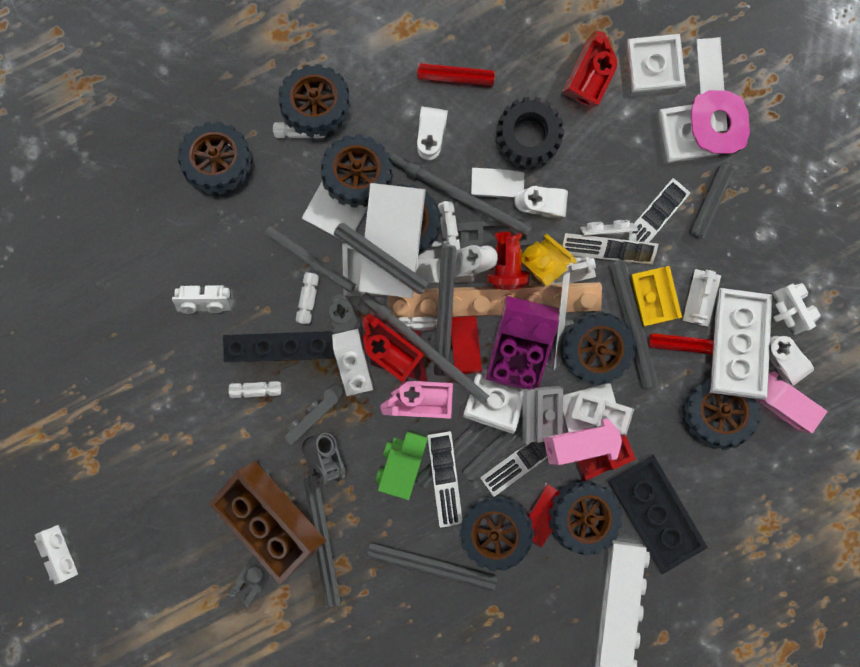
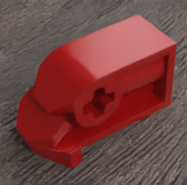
[561,31,617,109]
[362,313,424,383]

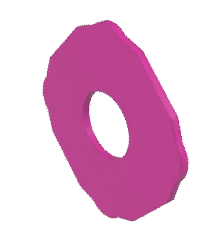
[691,90,750,154]

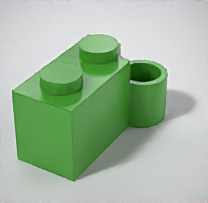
[375,432,428,500]

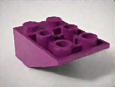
[486,295,559,390]

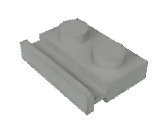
[522,386,563,444]

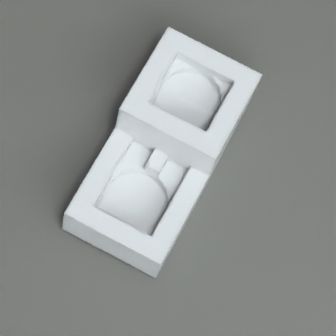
[471,168,524,199]
[572,392,634,435]

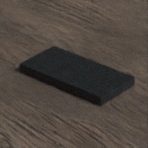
[606,454,708,574]

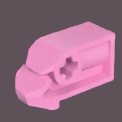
[756,371,828,434]
[380,381,453,418]
[544,418,622,465]

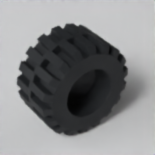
[495,97,564,169]

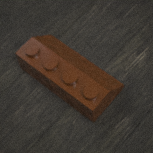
[209,461,327,584]

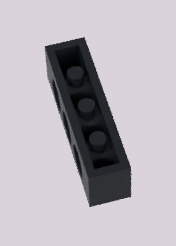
[223,331,335,363]

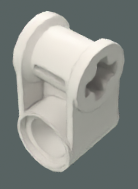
[417,106,448,161]
[514,186,568,219]
[454,245,498,281]
[769,336,814,387]

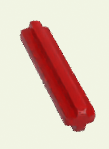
[417,63,495,86]
[649,333,714,355]

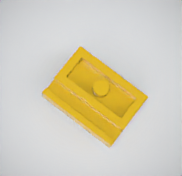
[521,233,577,287]
[630,266,682,327]

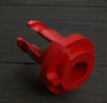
[486,231,529,290]

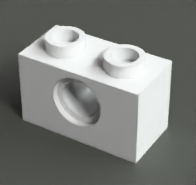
[332,329,373,396]

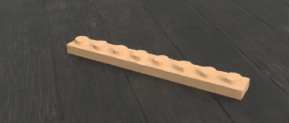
[388,282,602,318]

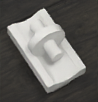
[772,283,821,335]

